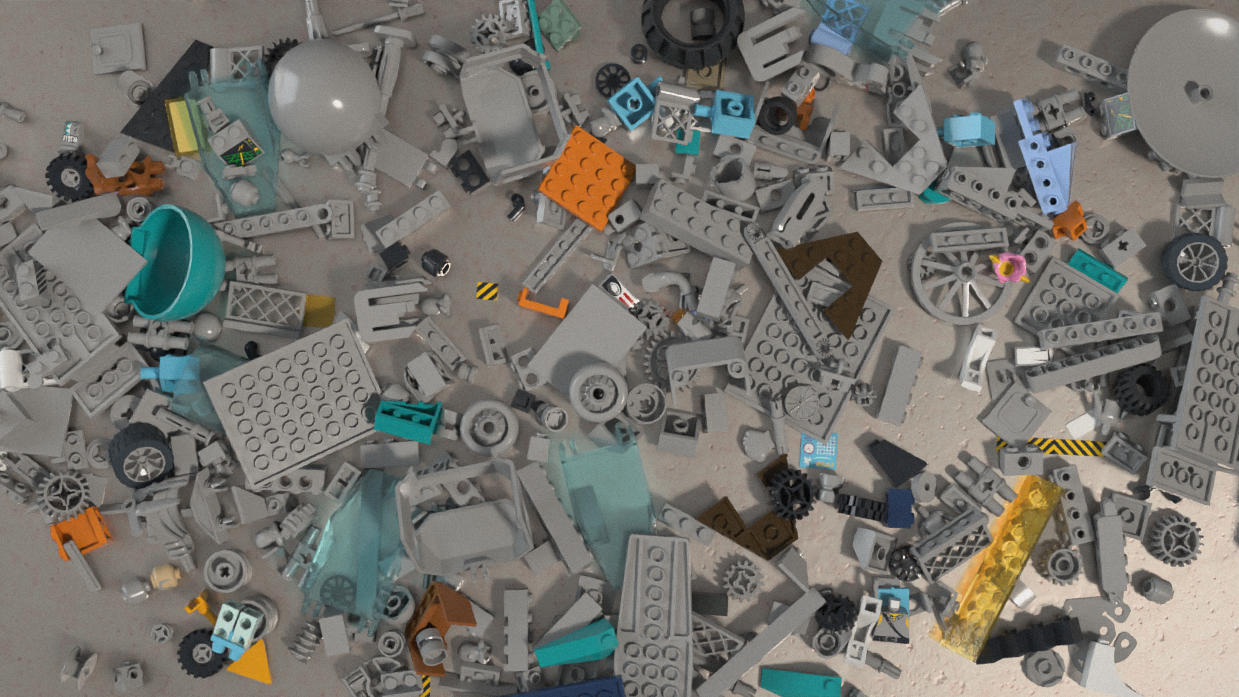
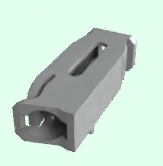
[767,175,828,249]

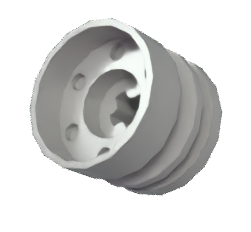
[624,383,667,425]

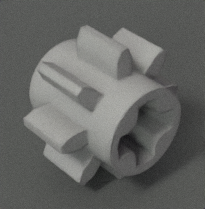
[852,383,877,406]

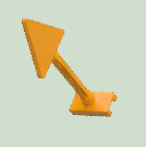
[184,588,272,684]

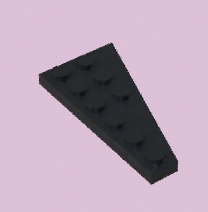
[120,40,214,154]

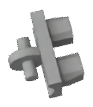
[558,92,590,127]
[432,104,466,139]
[819,358,856,392]

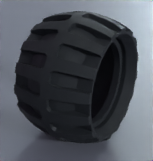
[641,0,745,71]

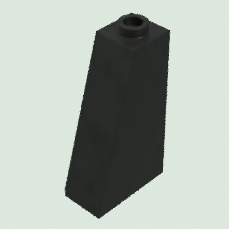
[692,592,728,616]

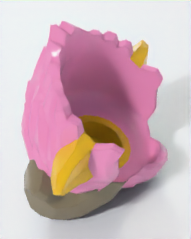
[989,252,1030,284]

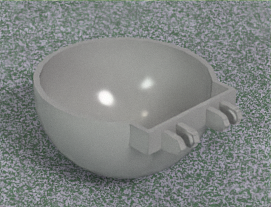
[268,38,390,172]

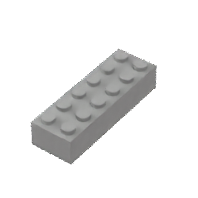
[640,179,757,271]

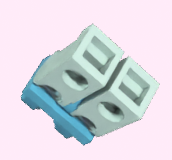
[210,599,264,661]

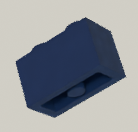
[885,488,915,529]

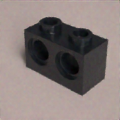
[450,149,492,196]

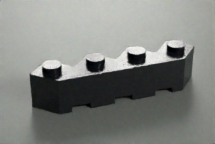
[971,615,1083,665]

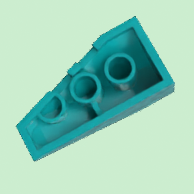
[534,618,619,667]
[760,668,842,697]

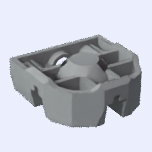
[342,655,410,697]

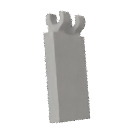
[375,128,438,190]

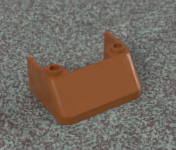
[405,581,477,677]

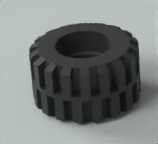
[1114,363,1170,417]

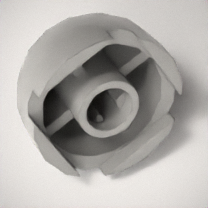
[375,585,415,625]

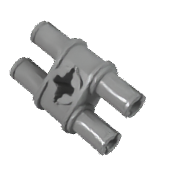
[1032,88,1086,134]
[220,254,278,292]
[127,315,194,350]
[954,455,1018,517]
[281,525,337,591]

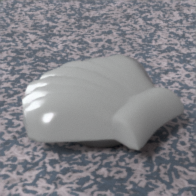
[0,321,24,351]
[742,428,776,463]

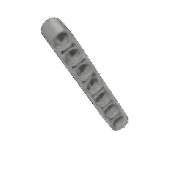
[1026,334,1162,393]

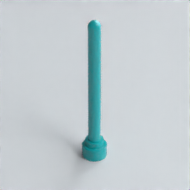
[527,0,551,71]

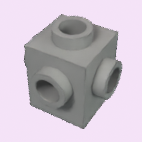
[112,661,143,691]

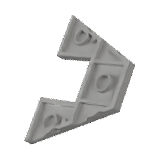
[839,84,948,195]

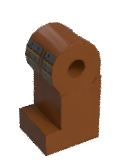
[775,103,814,131]

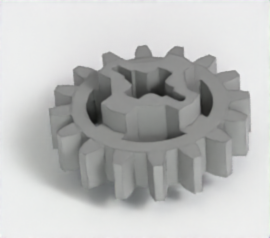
[469,14,511,54]
[630,300,670,340]
[722,560,765,603]

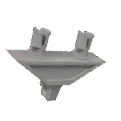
[181,467,239,546]

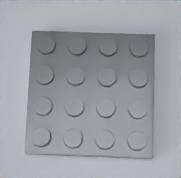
[1014,256,1120,356]

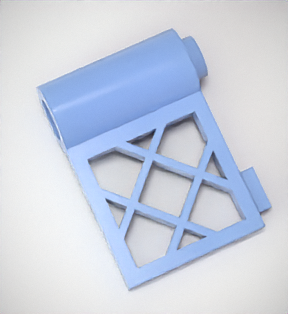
[808,0,871,56]

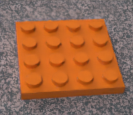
[537,125,636,232]

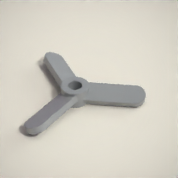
[98,489,149,537]

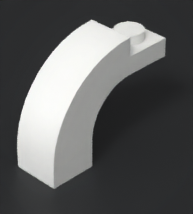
[959,324,997,393]
[844,595,882,668]

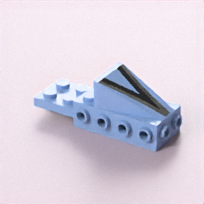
[1013,98,1077,215]

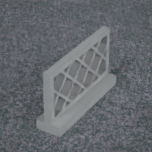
[223,280,307,339]
[910,506,994,585]
[692,611,745,674]

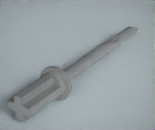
[331,2,424,36]

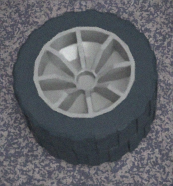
[1161,232,1228,291]
[108,423,174,489]

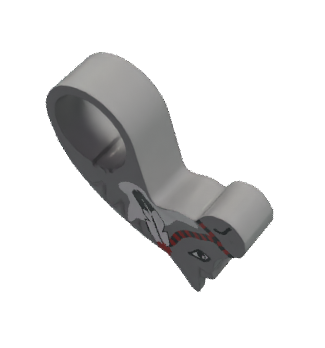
[805,44,890,97]

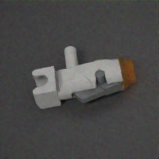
[670,307,720,342]

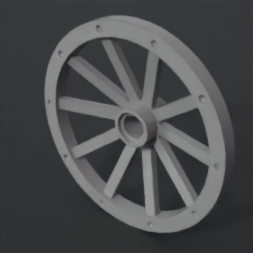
[911,222,1013,326]

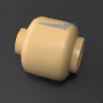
[150,563,181,591]

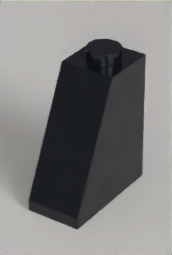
[866,439,928,488]

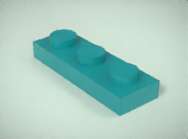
[1067,248,1128,294]

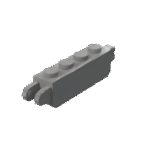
[1093,497,1130,605]

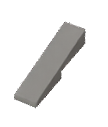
[35,192,121,231]

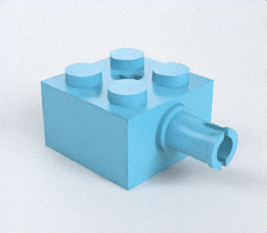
[605,76,663,131]
[694,90,755,139]
[936,113,995,148]
[141,354,202,392]

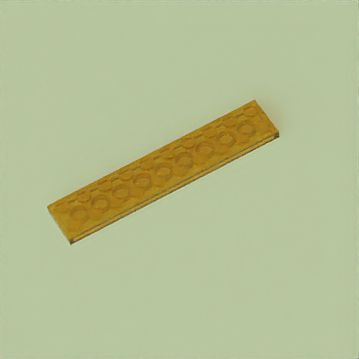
[940,475,1064,663]

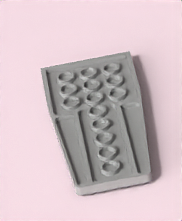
[613,533,694,697]

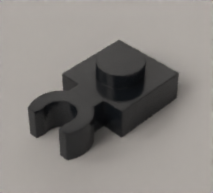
[510,388,545,413]

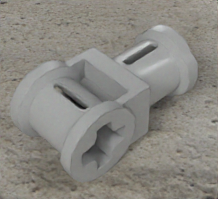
[196,95,230,136]

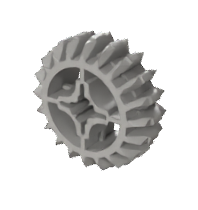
[36,469,91,522]
[1150,515,1205,567]

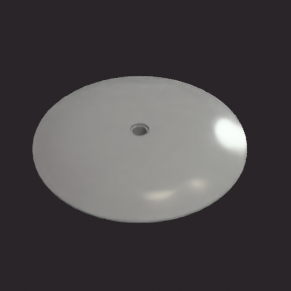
[1127,9,1239,178]

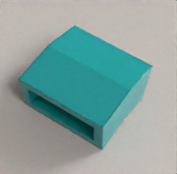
[675,129,700,156]

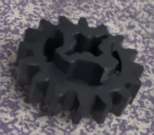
[815,594,858,635]

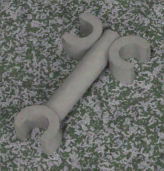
[214,229,262,254]

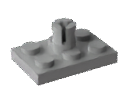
[531,165,567,230]

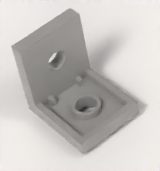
[620,222,692,270]

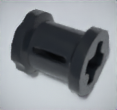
[631,44,647,65]

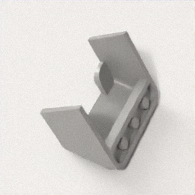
[748,81,839,164]
[666,336,752,407]

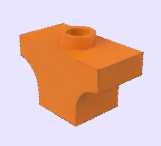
[1049,200,1088,241]

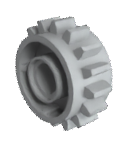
[280,502,318,540]
[1040,544,1085,587]

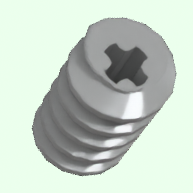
[287,620,323,664]

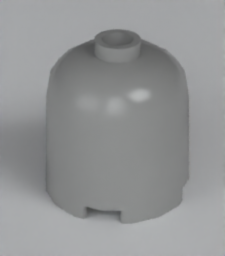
[710,155,756,202]

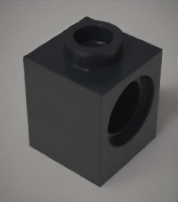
[379,242,411,272]

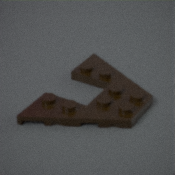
[776,232,882,340]
[694,454,798,561]

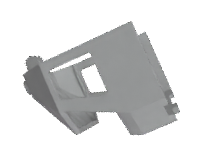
[458,43,572,187]
[395,449,534,583]

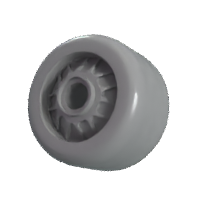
[569,362,628,422]
[460,398,520,457]

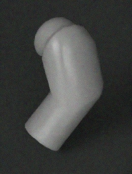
[1148,150,1173,172]

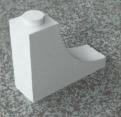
[1080,638,1144,697]

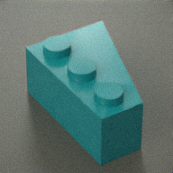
[373,401,442,445]

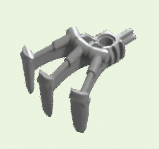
[136,473,197,572]

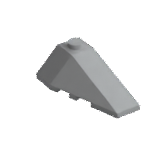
[886,51,933,128]

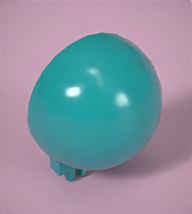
[122,204,226,322]

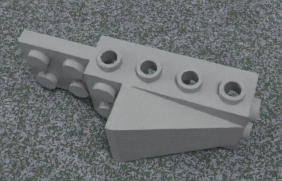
[933,166,1054,232]

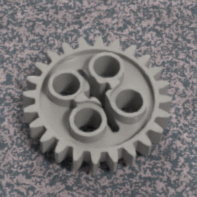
[642,331,705,393]

